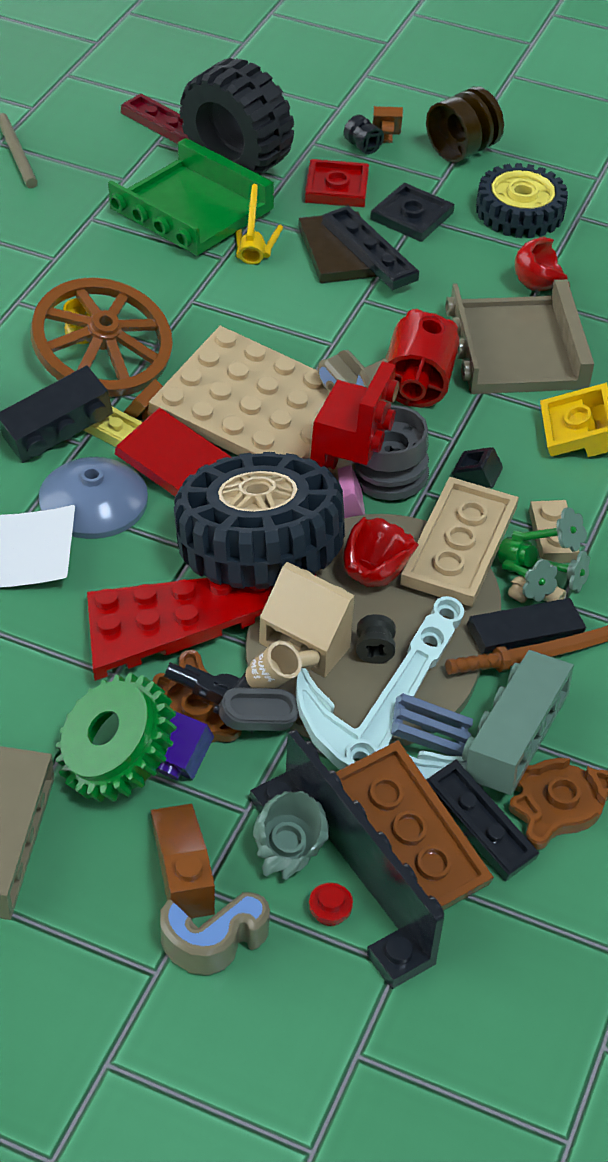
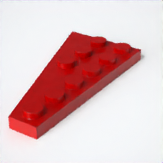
[87,574,316,681]

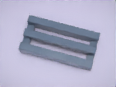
[391,693,473,757]

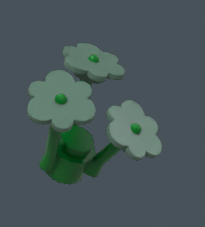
[498,507,590,602]

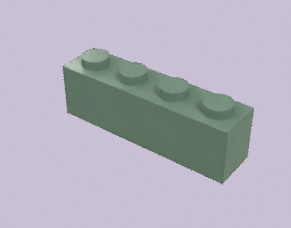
[462,650,574,795]

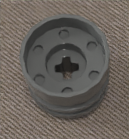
[354,405,429,500]

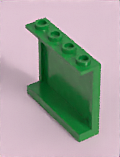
[108,138,274,256]

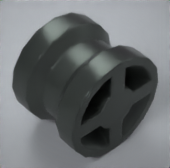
[356,614,396,664]

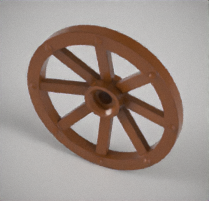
[30,278,173,397]

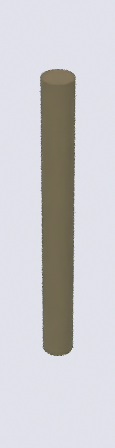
[0,113,38,188]

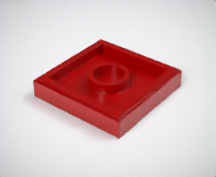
[305,159,369,207]

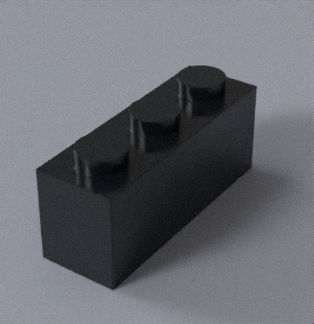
[0,365,113,463]

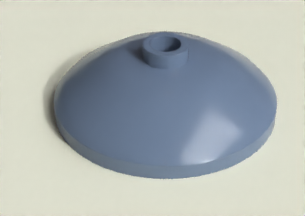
[39,457,148,539]

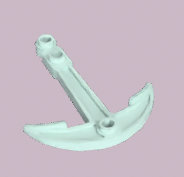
[296,596,467,779]

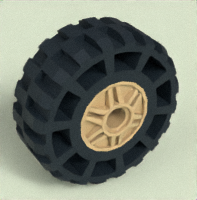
[174,452,345,589]

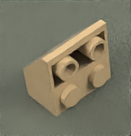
[259,562,355,677]

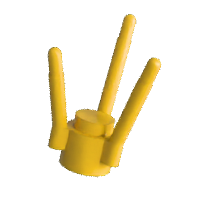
[235,184,283,265]

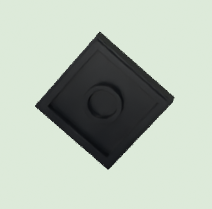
[370,182,455,242]

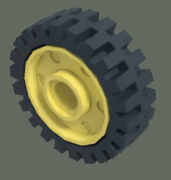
[476,163,568,238]

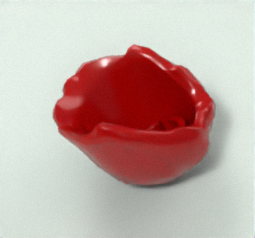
[514,236,570,291]
[343,517,419,587]

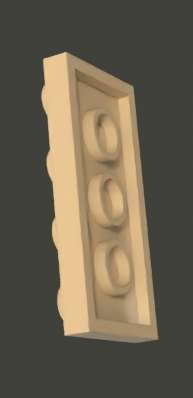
[400,477,519,607]

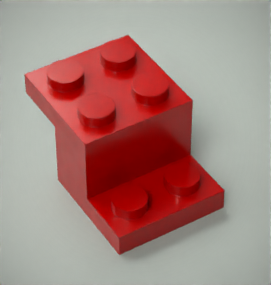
[310,361,399,470]

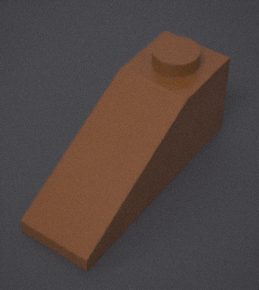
[150,803,215,919]

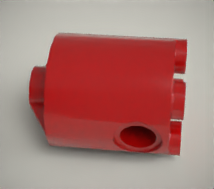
[386,309,459,408]

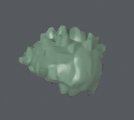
[253,791,329,880]

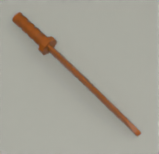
[445,625,608,675]

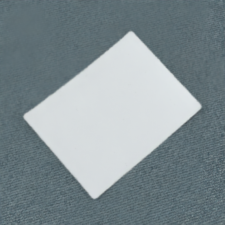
[0,505,75,587]

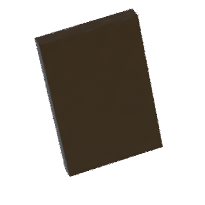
[298,211,377,283]

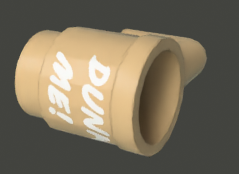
[245,641,320,688]

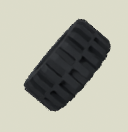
[180,58,294,175]

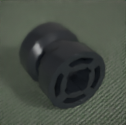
[343,114,384,155]

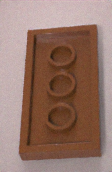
[336,740,494,910]

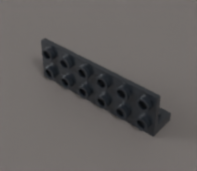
[250,730,444,989]

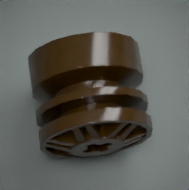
[426,86,504,163]

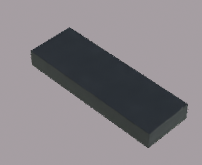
[466,598,587,654]
[426,759,539,882]

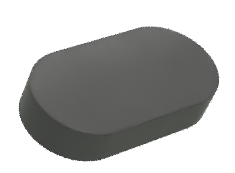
[218,688,299,731]

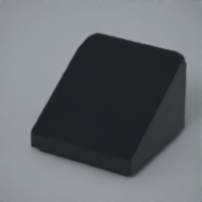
[452,447,503,488]

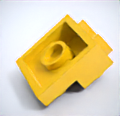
[540,382,608,457]

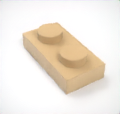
[529,500,580,563]

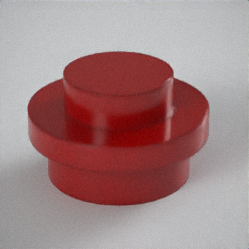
[309,883,353,926]

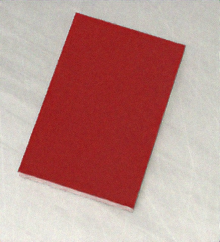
[114,407,232,496]

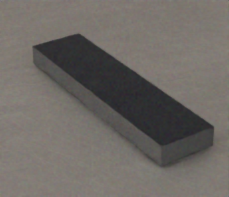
[322,205,420,290]

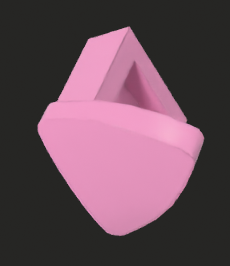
[338,465,366,518]

